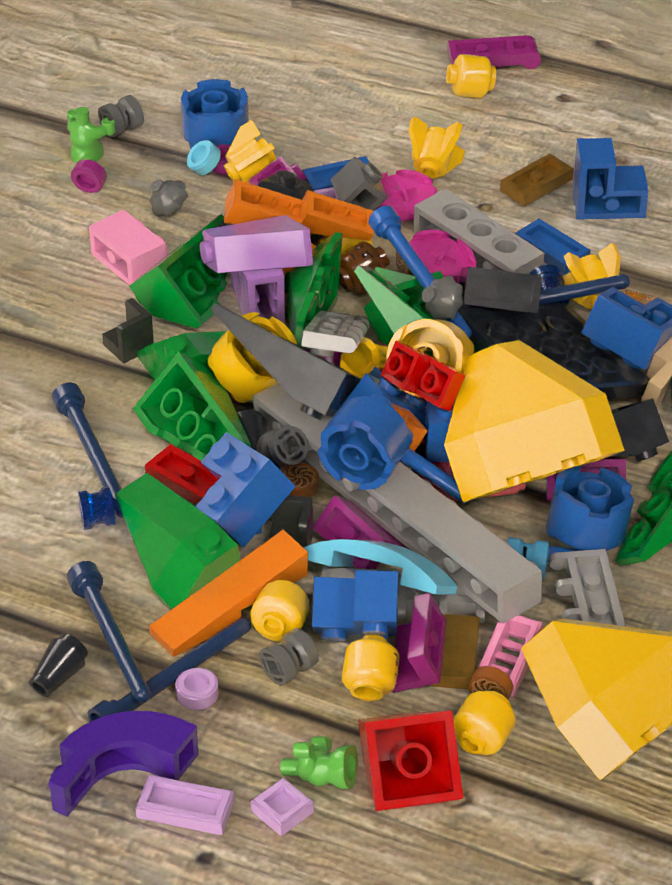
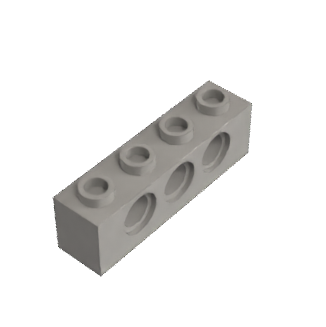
[414,189,544,279]

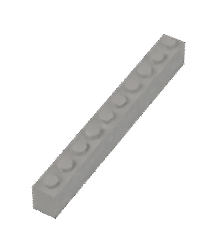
[253,384,542,624]

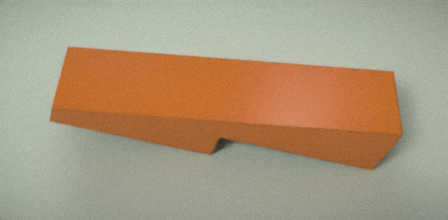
[224,179,373,240]
[149,530,308,657]

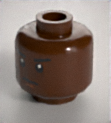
[339,241,390,295]

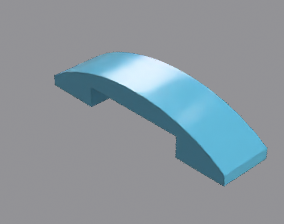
[303,539,458,594]

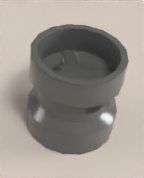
[98,95,144,138]
[256,426,308,468]
[259,628,319,686]

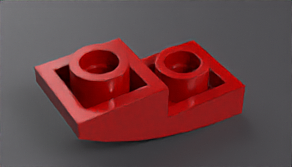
[380,340,466,411]

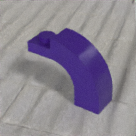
[48,711,199,817]

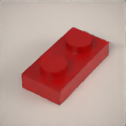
[145,444,218,505]

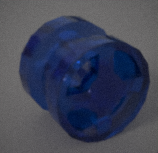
[77,486,116,530]

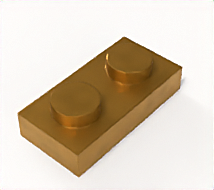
[500,153,574,206]

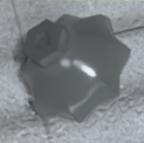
[150,179,188,217]
[422,275,464,320]

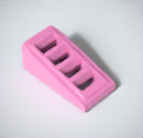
[479,615,543,698]

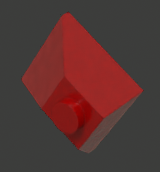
[358,710,464,811]

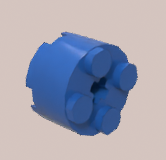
[181,79,249,149]
[318,394,413,490]
[546,466,634,551]

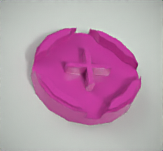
[374,169,437,221]
[409,229,477,284]

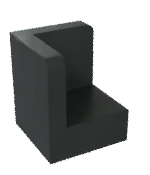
[102,298,154,363]
[268,495,313,547]

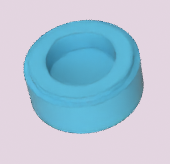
[187,140,220,176]

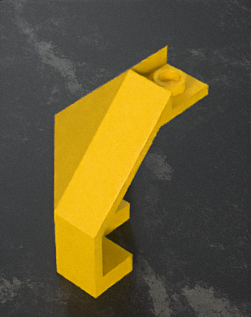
[444,340,625,502]
[521,618,672,780]

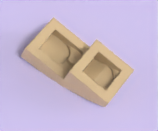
[641,337,672,408]

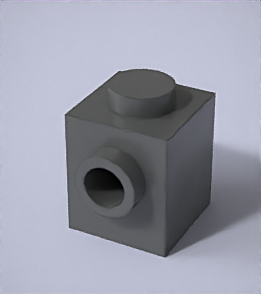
[330,157,388,211]

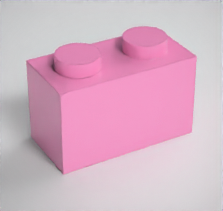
[89,209,168,285]

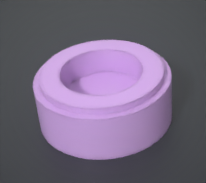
[175,668,219,710]

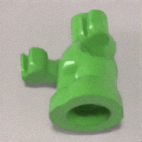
[67,107,116,163]
[280,736,358,789]

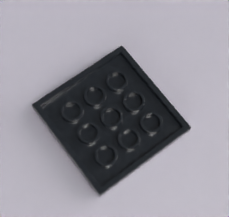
[458,303,650,399]

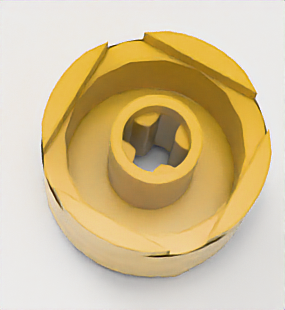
[208,312,297,403]
[386,319,474,397]

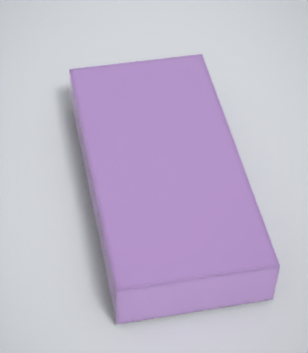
[136,775,235,835]

